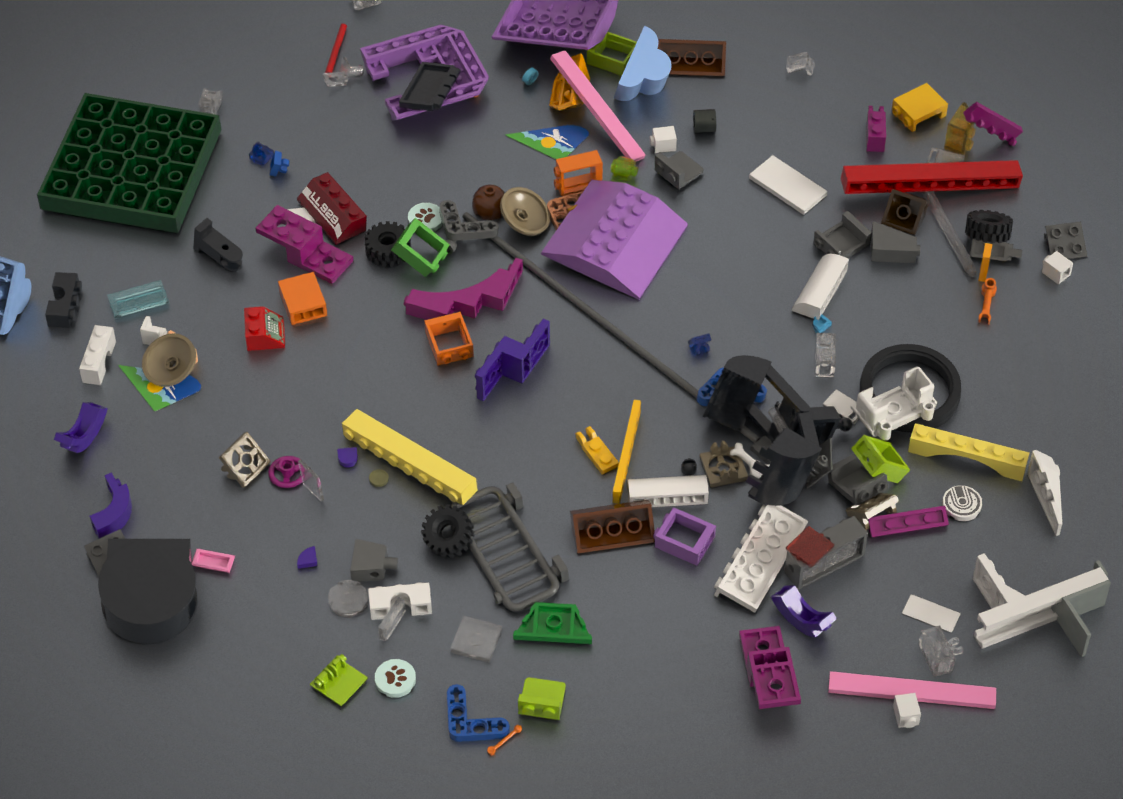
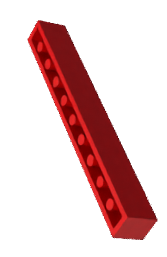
[841,160,1023,194]

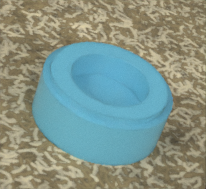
[522,67,539,85]

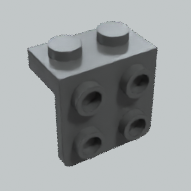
[654,151,704,189]

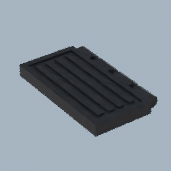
[399,62,461,111]

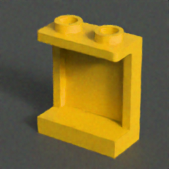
[892,83,948,132]

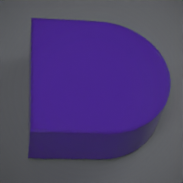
[337,447,358,468]

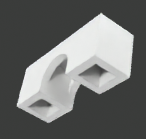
[79,325,116,385]
[368,582,432,620]

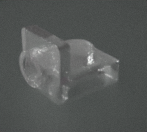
[786,52,815,76]

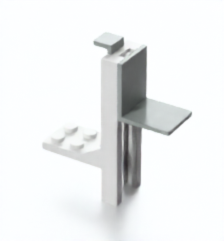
[973,553,1111,657]

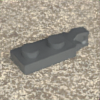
[970,238,1022,261]

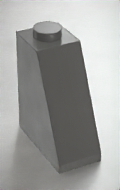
[871,222,920,263]

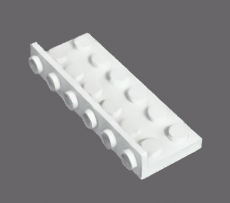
[714,504,808,613]

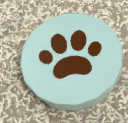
[408,203,443,232]
[375,659,416,698]

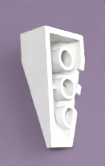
[1027,450,1062,536]

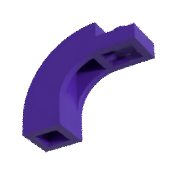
[54,402,108,453]
[90,472,132,539]
[770,585,837,637]

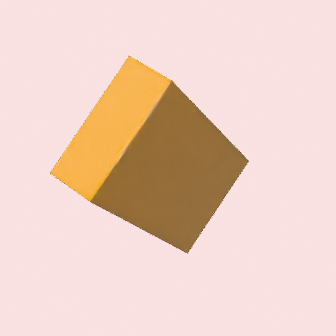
[978,243,992,282]

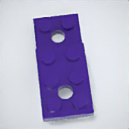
[475,319,550,402]

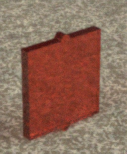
[786,526,834,568]

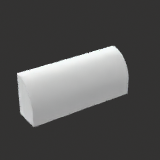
[791,254,849,320]
[627,475,709,507]

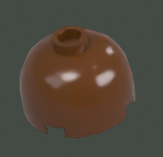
[472,184,505,220]

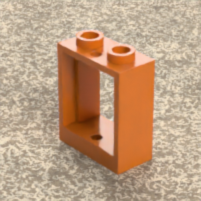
[553,150,603,196]
[424,312,474,366]

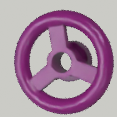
[268,456,307,488]

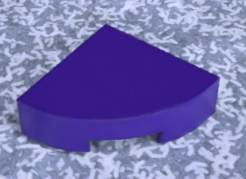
[297,546,318,569]

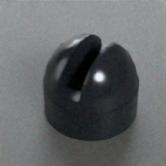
[681,458,697,476]

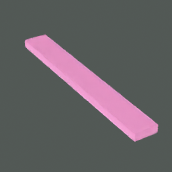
[550,51,646,163]
[828,671,996,709]

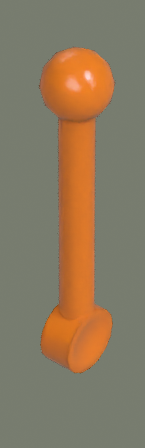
[487,725,522,756]

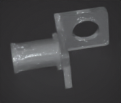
[323,57,364,87]

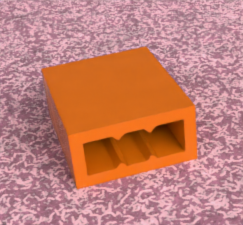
[278,272,327,325]

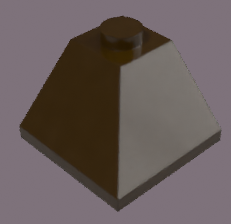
[881,189,930,235]

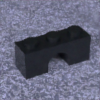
[45,272,82,328]

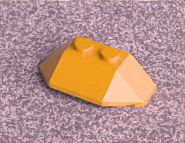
[549,53,590,110]

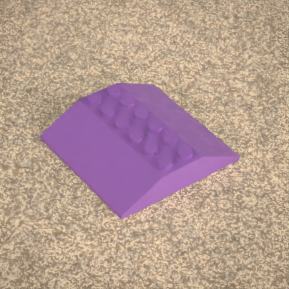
[492,0,619,50]
[541,180,688,300]

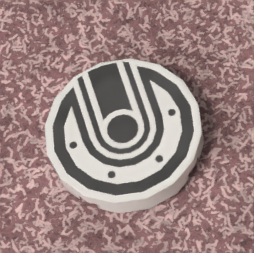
[942,486,982,521]

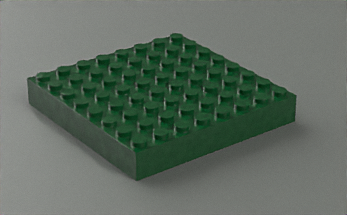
[37,93,222,233]

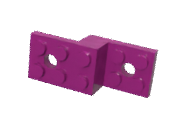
[255,205,354,284]
[739,626,801,709]

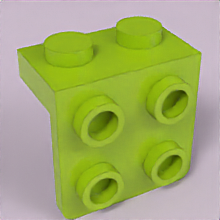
[518,677,566,720]

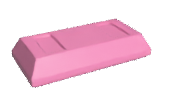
[192,549,235,573]

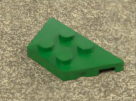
[513,602,592,644]

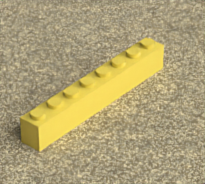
[342,409,478,506]

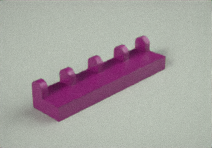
[963,102,1023,146]
[867,506,949,538]

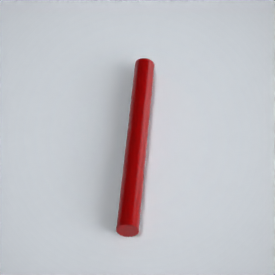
[325,24,347,76]

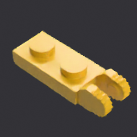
[575,426,619,475]

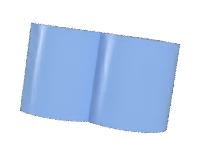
[614,26,671,101]
[0,256,32,335]

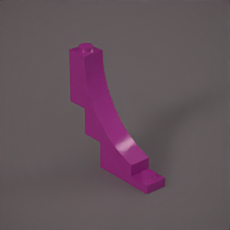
[404,258,523,324]

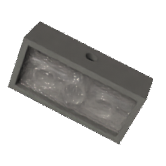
[785,516,868,590]

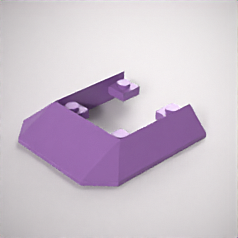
[360,25,489,120]

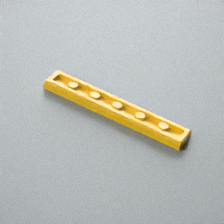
[612,400,641,504]

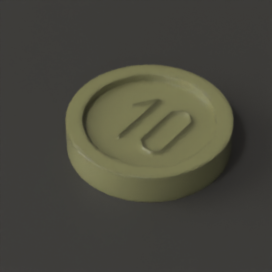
[369,469,389,487]

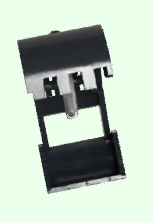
[703,355,853,506]

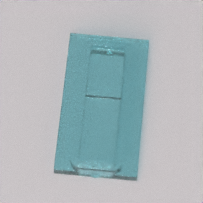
[107,280,169,318]

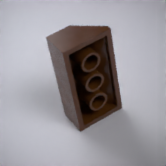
[657,39,726,76]
[570,500,655,554]

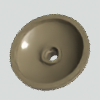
[500,187,550,236]
[142,333,196,387]

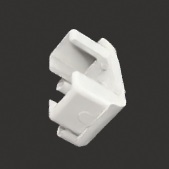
[851,367,937,440]

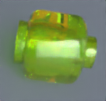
[611,156,638,181]

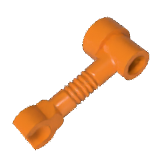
[978,278,997,325]

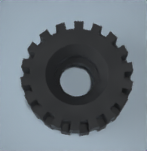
[965,210,1013,243]
[365,221,411,268]
[421,504,475,558]

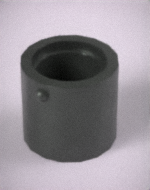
[693,109,716,133]

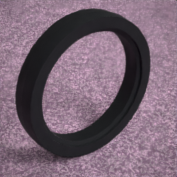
[860,344,961,433]

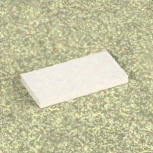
[749,155,827,215]

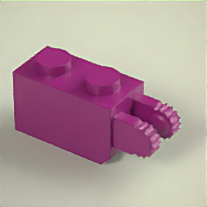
[866,106,886,152]

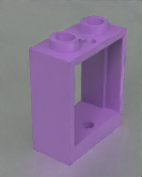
[653,507,716,566]

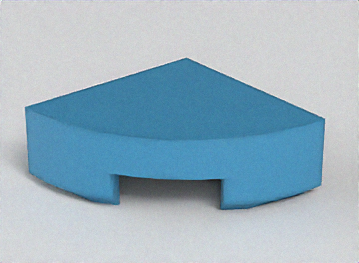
[813,314,832,335]

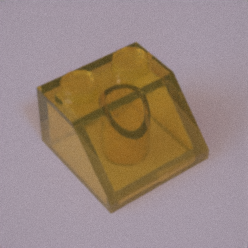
[944,102,976,156]

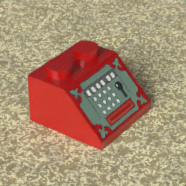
[244,306,285,351]

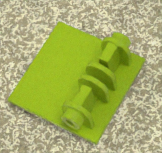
[310,654,368,707]

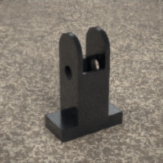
[193,218,243,271]

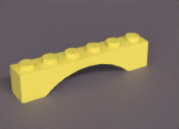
[908,423,1029,481]

